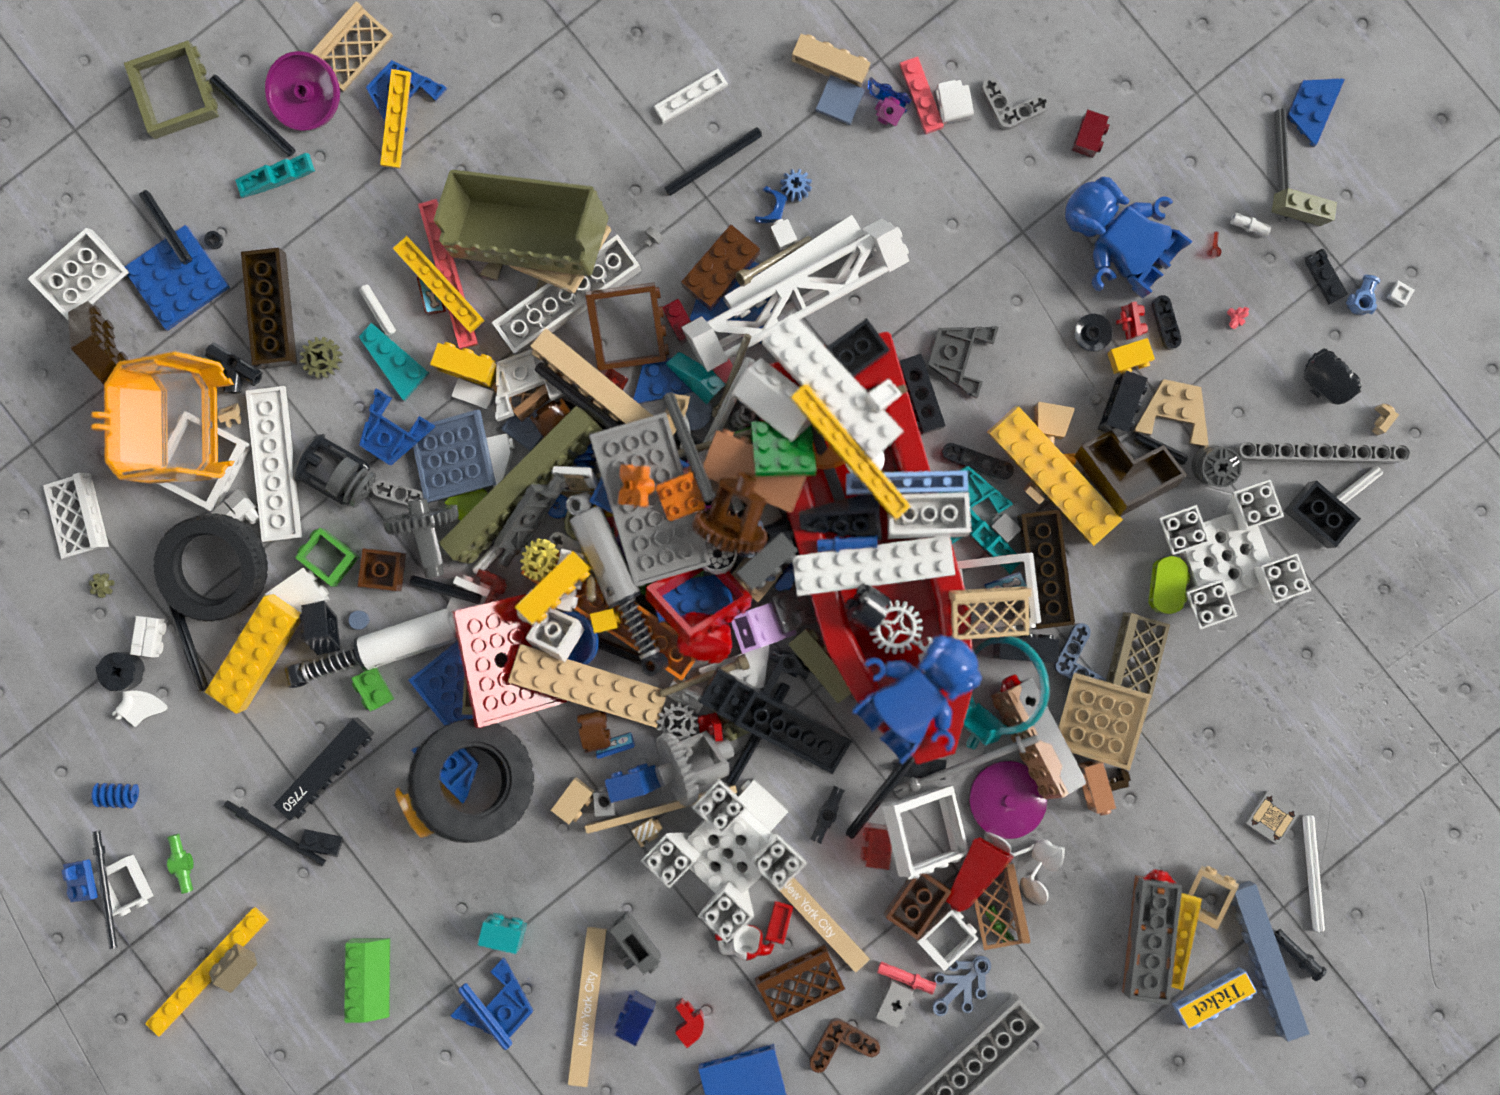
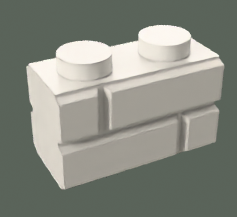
[130,616,166,657]

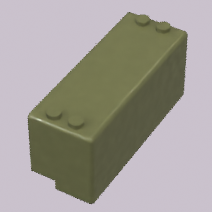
[433,170,609,276]

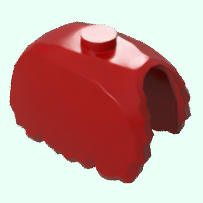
[677,612,732,664]

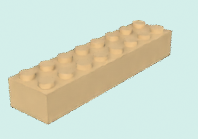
[531,328,653,424]

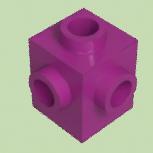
[875,96,906,127]

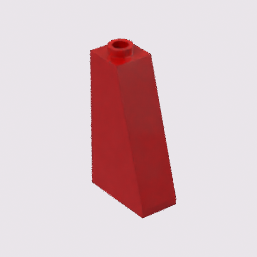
[946,837,1014,912]

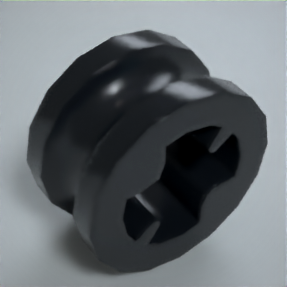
[204,231,224,249]

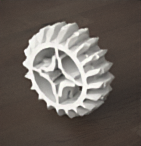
[870,600,923,654]

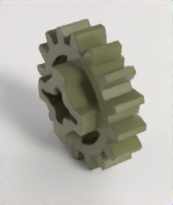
[300,337,343,379]

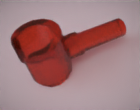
[1207,231,1222,258]

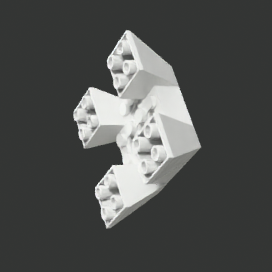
[1159,479,1311,629]
[641,779,807,943]

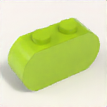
[1148,556,1190,614]

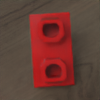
[1116,301,1148,340]

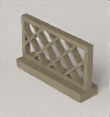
[1106,612,1170,699]

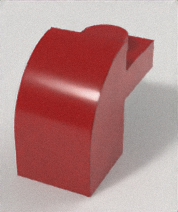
[675,998,704,1048]

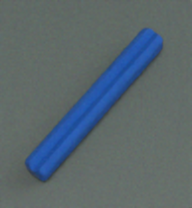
[458,983,513,1050]

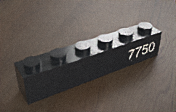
[273,717,374,821]

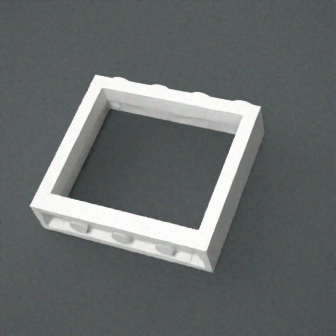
[157,411,252,511]
[957,553,1041,634]
[882,786,969,879]

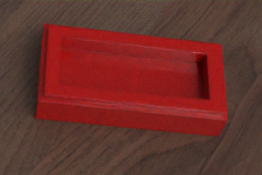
[765,901,794,945]

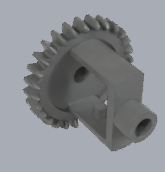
[383,498,459,578]

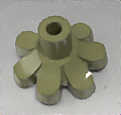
[89,573,115,598]

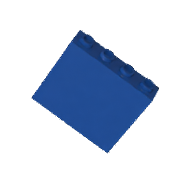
[699,1044,787,1095]

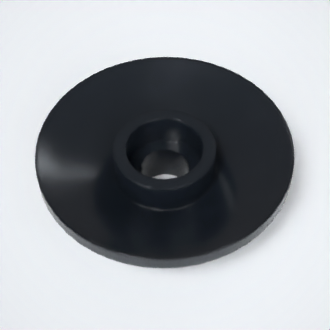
[1074,314,1113,352]

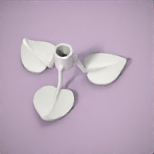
[984,832,1064,906]

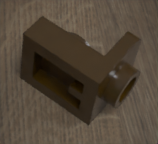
[1108,767,1131,791]

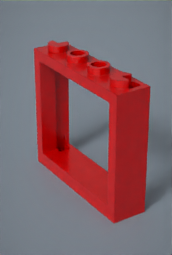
[645,567,752,646]

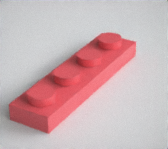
[900,57,944,135]

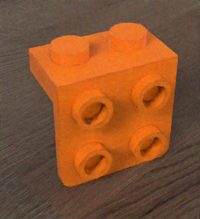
[656,466,706,521]

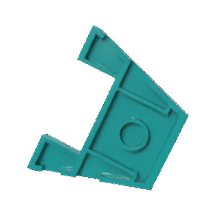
[950,466,1013,544]

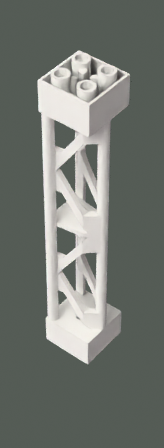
[682,218,909,371]

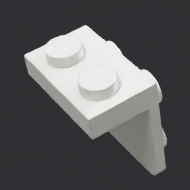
[446,574,496,613]

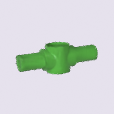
[167,834,194,894]

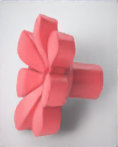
[1227,307,1249,329]

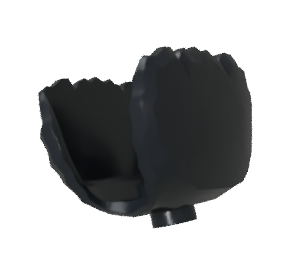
[1303,348,1362,405]

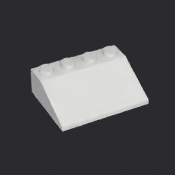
[28,228,129,320]

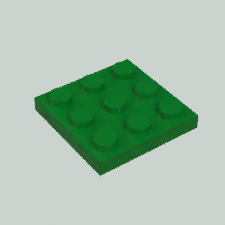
[751,421,816,477]

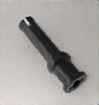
[1274,929,1327,982]

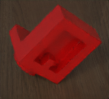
[698,713,723,742]

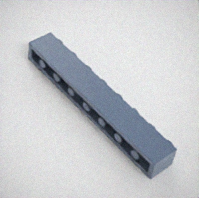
[1228,881,1310,1042]

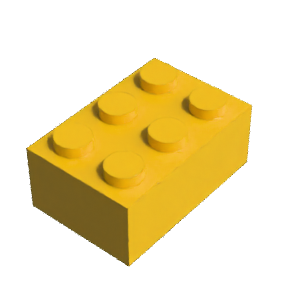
[430,342,497,389]

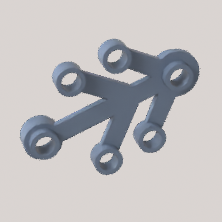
[932,955,991,1016]

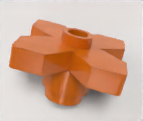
[618,465,655,507]

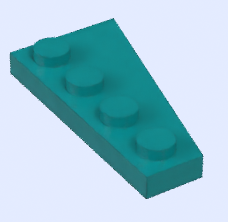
[359,323,429,401]

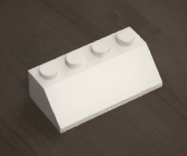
[732,358,812,442]

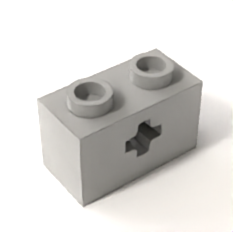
[874,978,915,1028]

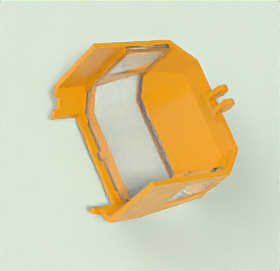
[91,351,235,484]

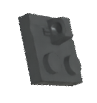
[770,588,817,634]

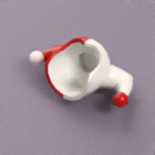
[715,925,777,961]

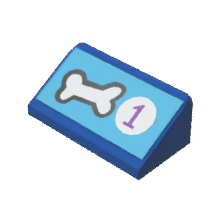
[984,572,1027,589]
[596,732,635,759]

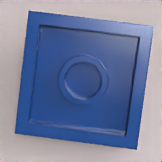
[61,859,98,902]

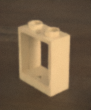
[1188,866,1239,930]

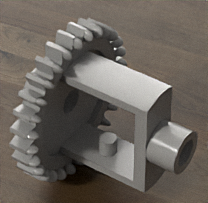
[655,731,734,807]

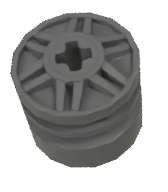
[1191,445,1242,488]
[325,457,376,508]

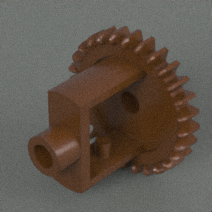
[692,472,767,554]

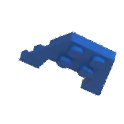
[366,60,447,133]
[359,388,435,465]
[451,957,534,1038]

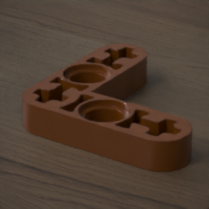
[810,1018,880,1073]

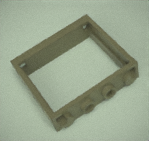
[124,40,219,139]

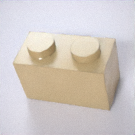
[551,777,594,824]

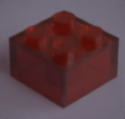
[860,822,892,870]

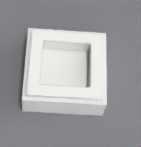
[1386,281,1414,307]

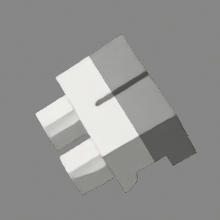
[212,489,259,524]

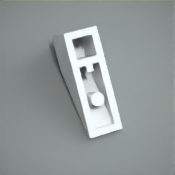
[486,434,515,487]

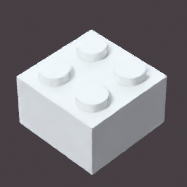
[526,609,585,662]

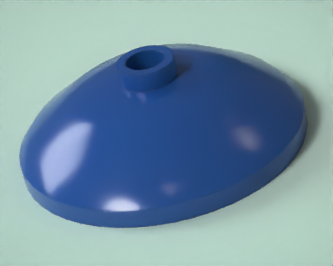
[562,611,598,665]

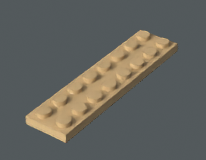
[508,644,666,728]

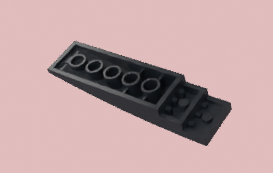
[698,667,852,774]

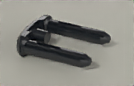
[293,434,370,505]

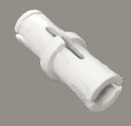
[1230,212,1271,237]

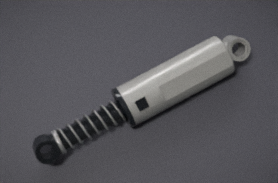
[567,492,668,676]

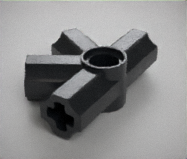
[205,342,263,394]

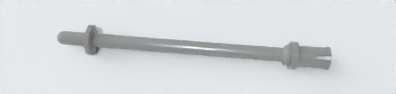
[894,735,1040,797]

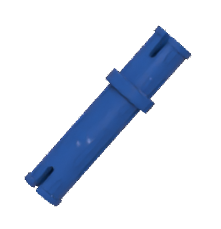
[817,535,878,552]

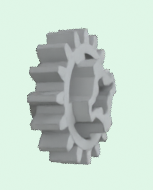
[657,702,699,741]

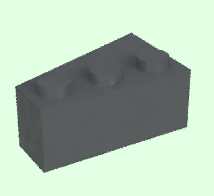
[735,533,798,591]

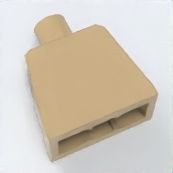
[1035,402,1075,444]

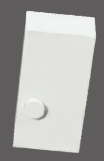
[887,493,971,539]

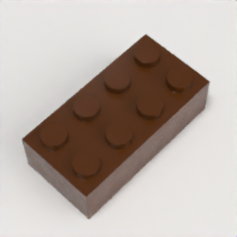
[681,224,760,311]

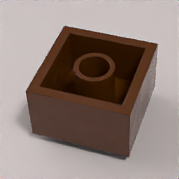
[358,548,406,592]

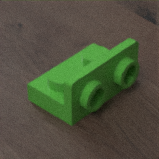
[352,668,395,712]

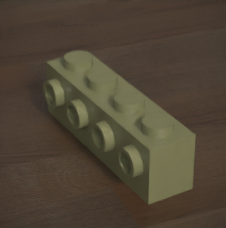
[789,627,851,704]

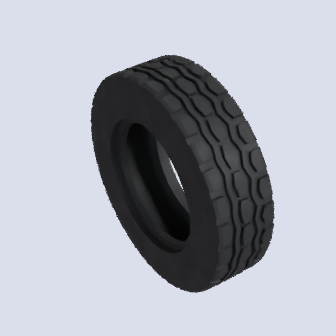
[407,718,534,843]

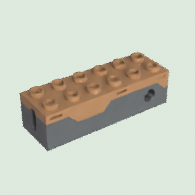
[991,674,1087,799]

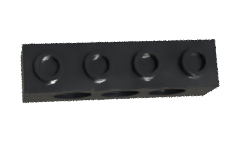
[899,354,946,435]

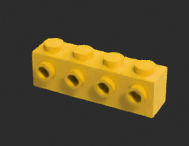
[516,551,591,624]

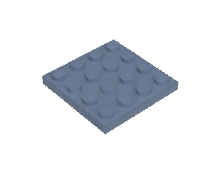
[409,410,496,503]

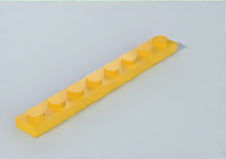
[789,384,911,520]
[145,907,269,1037]

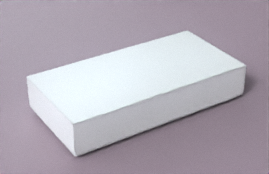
[452,378,495,410]
[864,379,902,413]

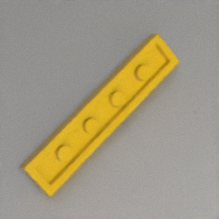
[380,69,411,169]
[1171,893,1202,991]

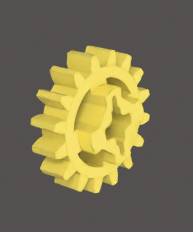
[520,538,560,581]

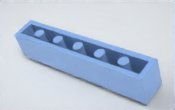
[846,471,968,496]

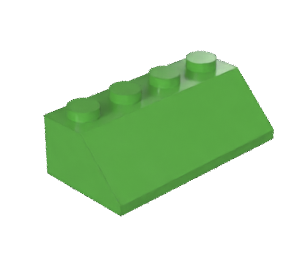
[344,938,390,1023]

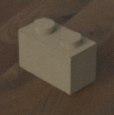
[209,943,258,993]

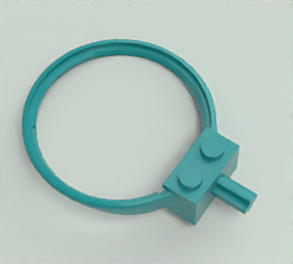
[963,636,1049,750]

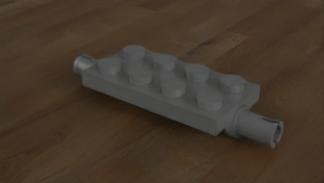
[494,472,565,567]

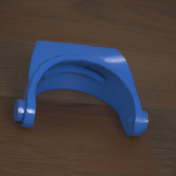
[754,186,787,224]
[775,562,795,591]

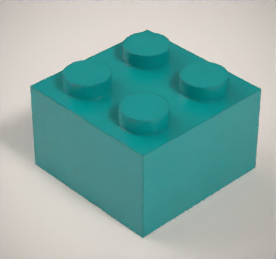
[478,913,527,954]

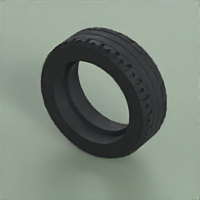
[153,513,268,622]

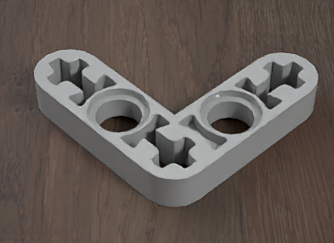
[981,77,1050,130]

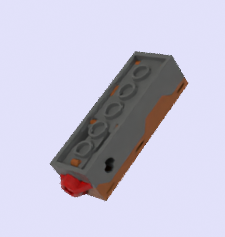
[1122,869,1182,1004]

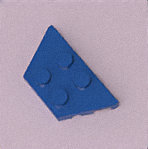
[1286,78,1345,147]
[633,358,693,404]
[411,746,479,804]

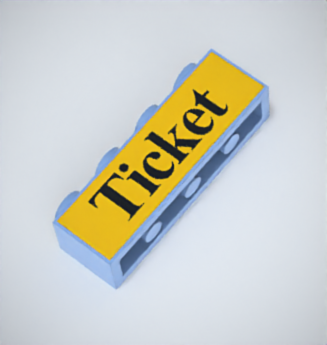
[1172,967,1257,1030]

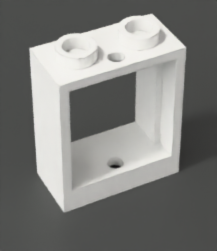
[93,854,154,917]
[917,906,978,971]

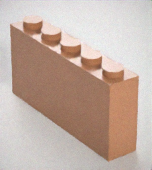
[703,428,807,513]

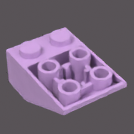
[731,603,797,654]

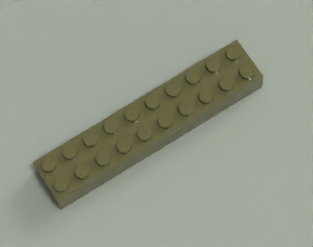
[439,406,604,564]

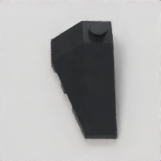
[799,494,882,540]

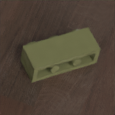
[1272,188,1337,226]

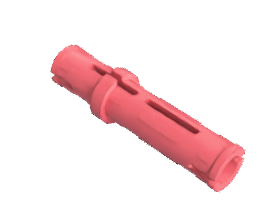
[877,961,936,995]

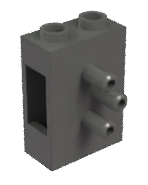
[610,911,661,975]

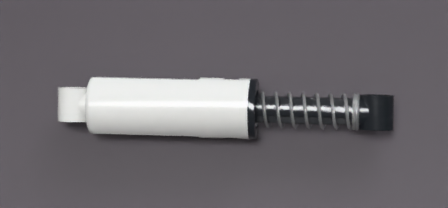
[284,609,457,688]

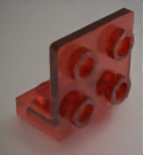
[476,568,507,603]

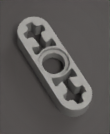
[372,480,424,505]

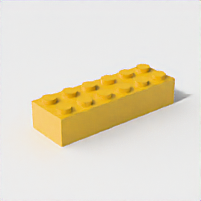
[205,594,301,714]

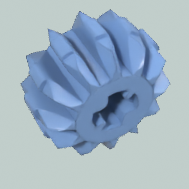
[780,169,812,202]

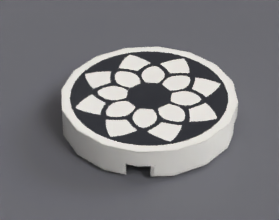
[702,540,737,574]

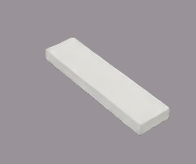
[653,69,728,124]

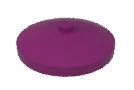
[265,51,340,131]
[969,761,1047,839]

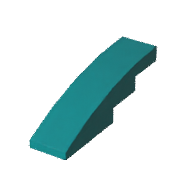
[235,152,315,198]
[969,507,1021,574]

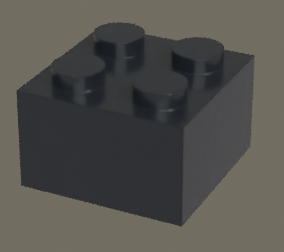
[299,600,340,655]

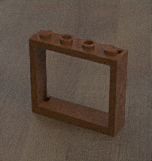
[585,282,670,371]

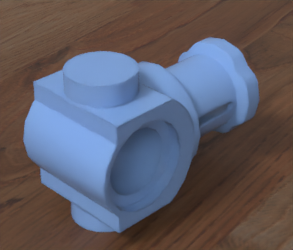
[1346,274,1381,315]

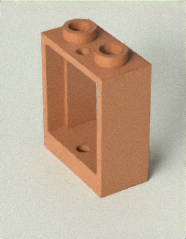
[1078,759,1116,816]

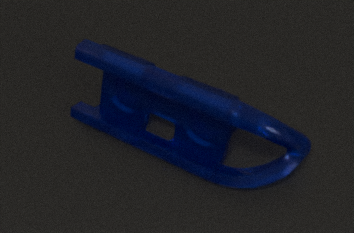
[868,76,912,113]

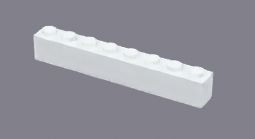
[723,215,864,319]

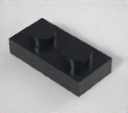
[299,829,344,857]

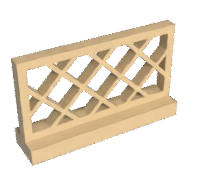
[311,1,393,92]
[949,586,1031,640]

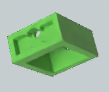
[295,527,360,587]

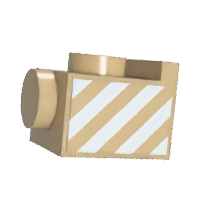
[631,816,663,847]

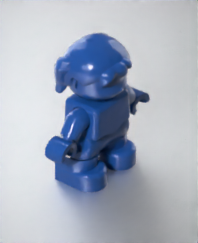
[1065,177,1193,298]
[851,635,982,763]

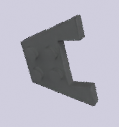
[927,326,999,399]

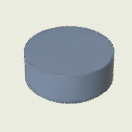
[349,611,370,630]

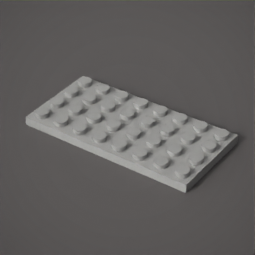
[589,412,711,587]

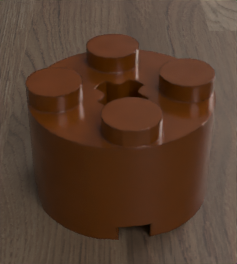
[530,397,571,438]
[577,710,612,753]

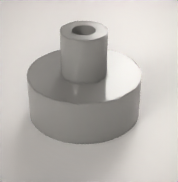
[644,226,664,247]

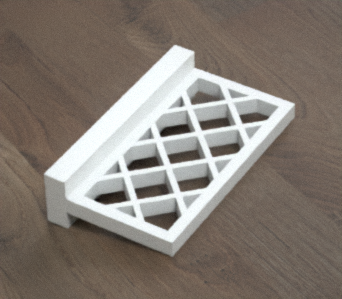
[43,473,109,559]

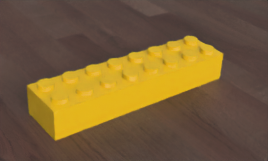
[987,406,1123,546]

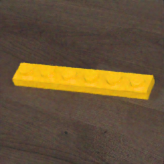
[393,236,485,333]

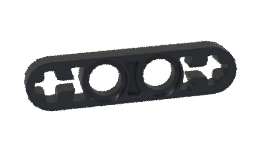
[941,443,1014,480]

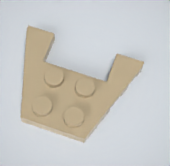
[1133,379,1208,447]

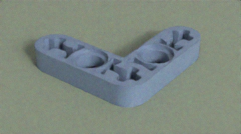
[1054,623,1107,682]

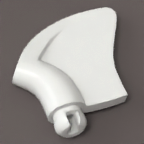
[112,690,168,727]

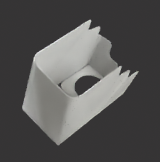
[935,80,974,125]

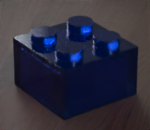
[614,990,656,1047]

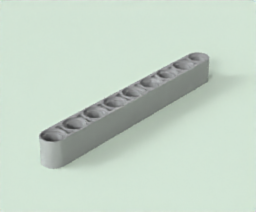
[1234,441,1411,464]

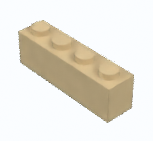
[792,34,871,88]

